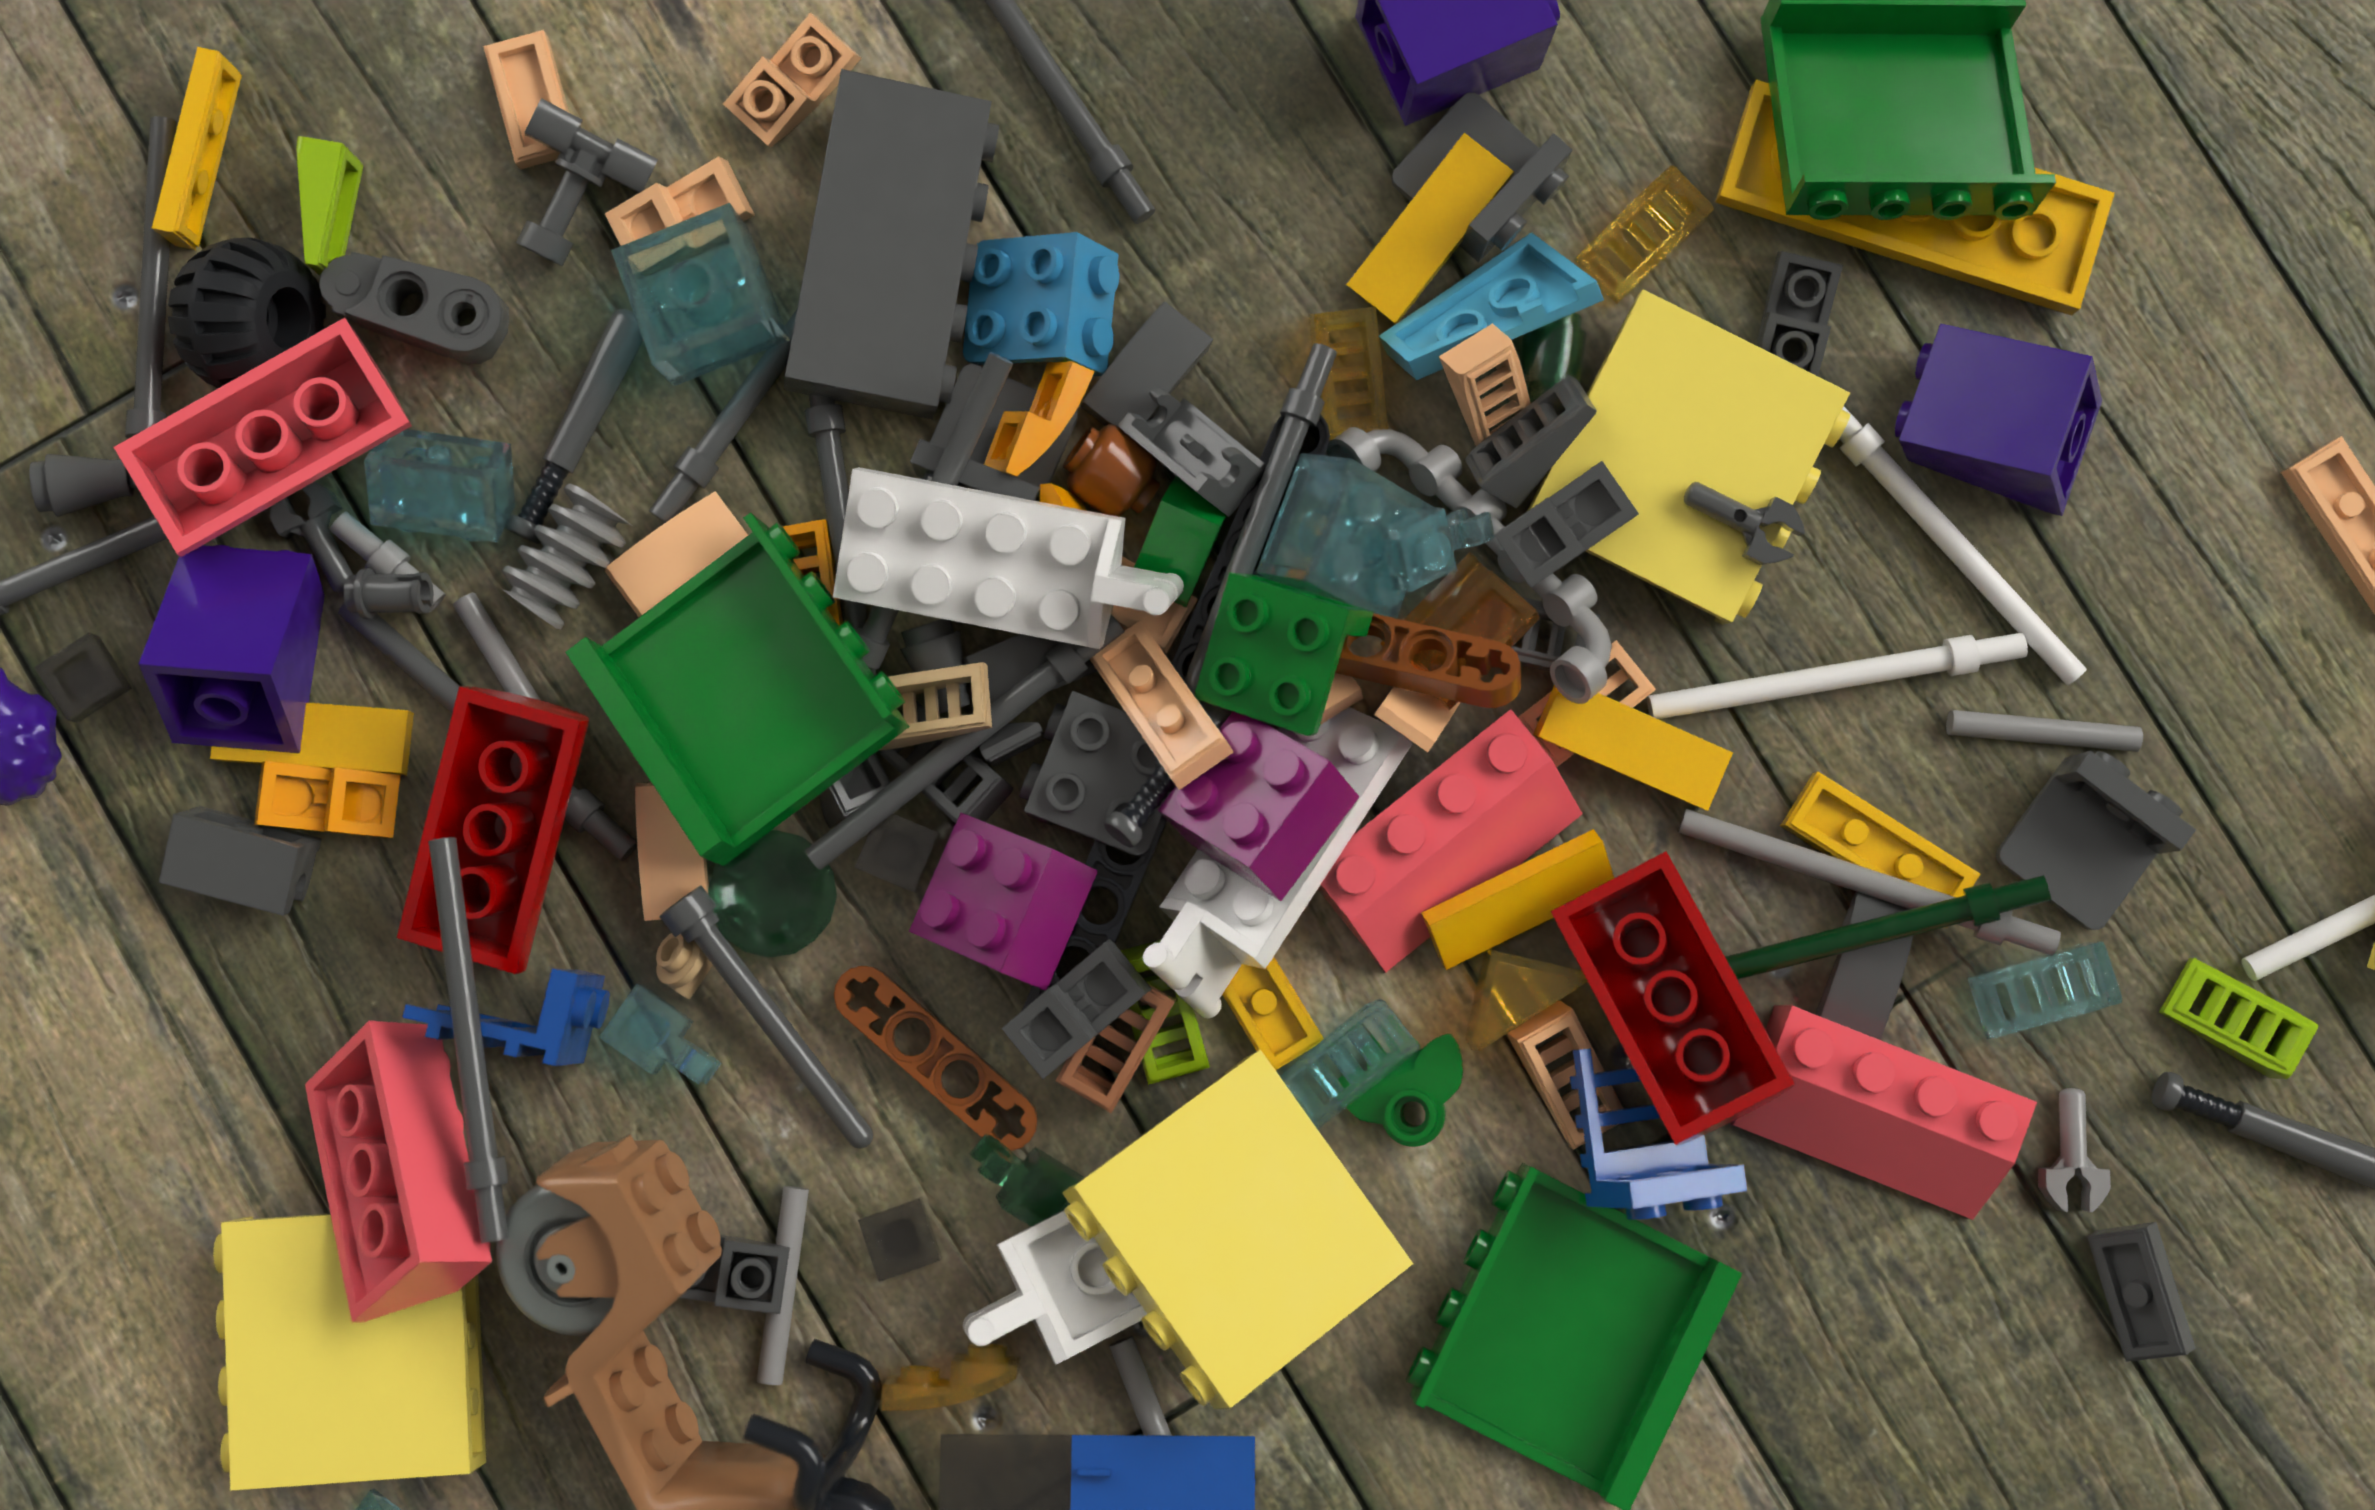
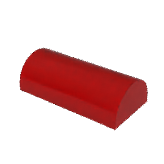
[396,686,590,974]
[1550,851,1795,1146]

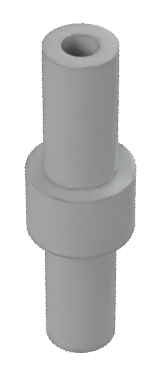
[329,511,446,613]

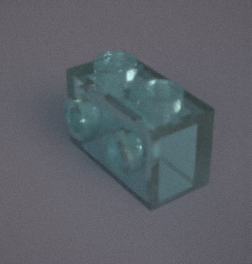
[364,429,515,542]

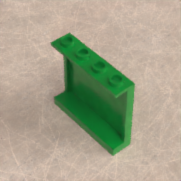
[1760,0,2056,220]
[565,512,910,866]
[1406,1163,1743,1510]

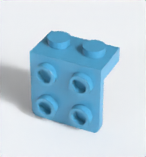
[963,232,1119,376]

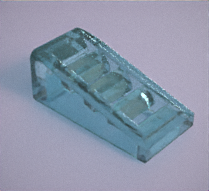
[1967,941,2122,1039]
[1280,999,1420,1129]

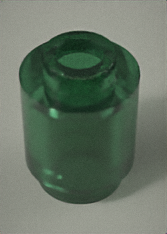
[1520,313,1587,403]

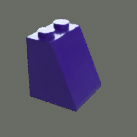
[1355,0,1560,126]
[1895,323,2102,516]
[139,545,325,753]

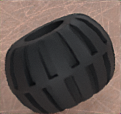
[168,238,326,389]

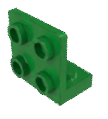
[1195,572,1374,736]

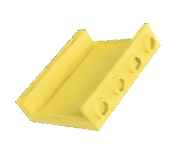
[1527,289,1851,625]
[1062,1050,1413,1409]
[214,1214,486,1491]

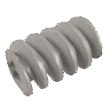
[502,483,633,630]

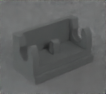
[1117,388,1267,517]
[159,806,322,916]

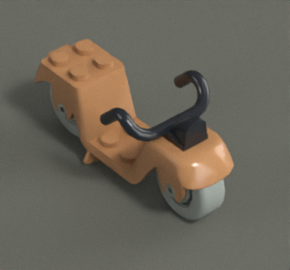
[496,1134,897,1510]

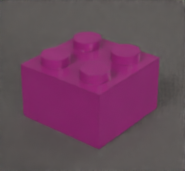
[1158,712,1359,901]
[909,812,1098,991]

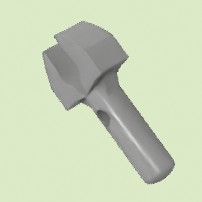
[2038,1088,2111,1213]

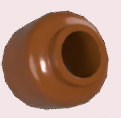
[1063,424,1160,517]

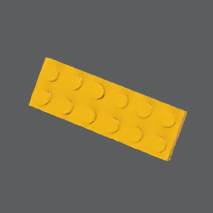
[1715,79,2115,316]

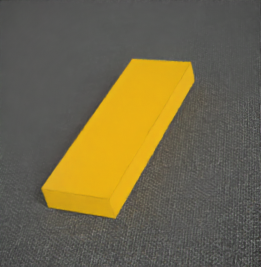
[152,47,242,250]
[1346,133,1515,324]
[1533,685,1733,811]
[210,702,414,776]
[1780,771,1980,928]
[1421,829,1614,970]
[1222,956,1325,1071]

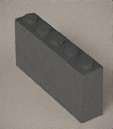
[784,69,999,420]

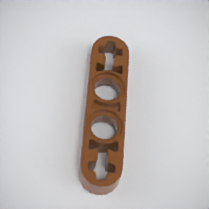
[1335,613,1522,708]
[834,966,1039,1151]

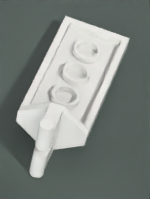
[833,467,1184,649]
[1143,707,1413,1019]
[963,1210,1147,1365]

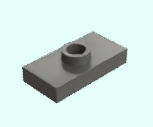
[2087,1222,2196,1362]

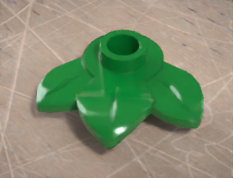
[1338,1022,1463,1147]

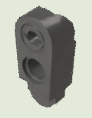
[319,252,509,364]

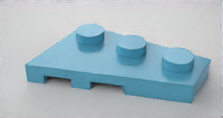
[1379,232,1604,380]

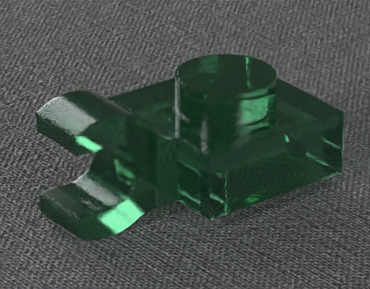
[970,1133,1084,1227]

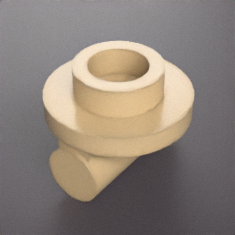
[656,933,713,999]

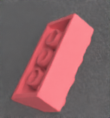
[114,318,412,557]
[1318,709,1582,973]
[1730,1005,2037,1220]
[305,1021,492,1322]

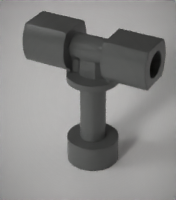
[516,98,658,266]

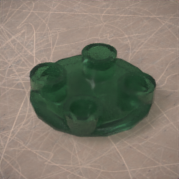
[708,830,837,958]

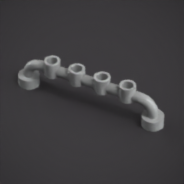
[1327,427,1612,704]

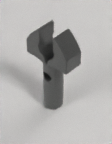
[270,482,353,593]
[1684,482,1805,565]

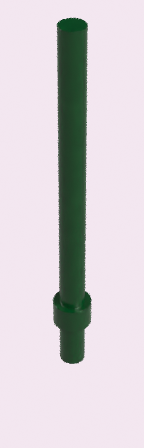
[1725,875,2051,980]

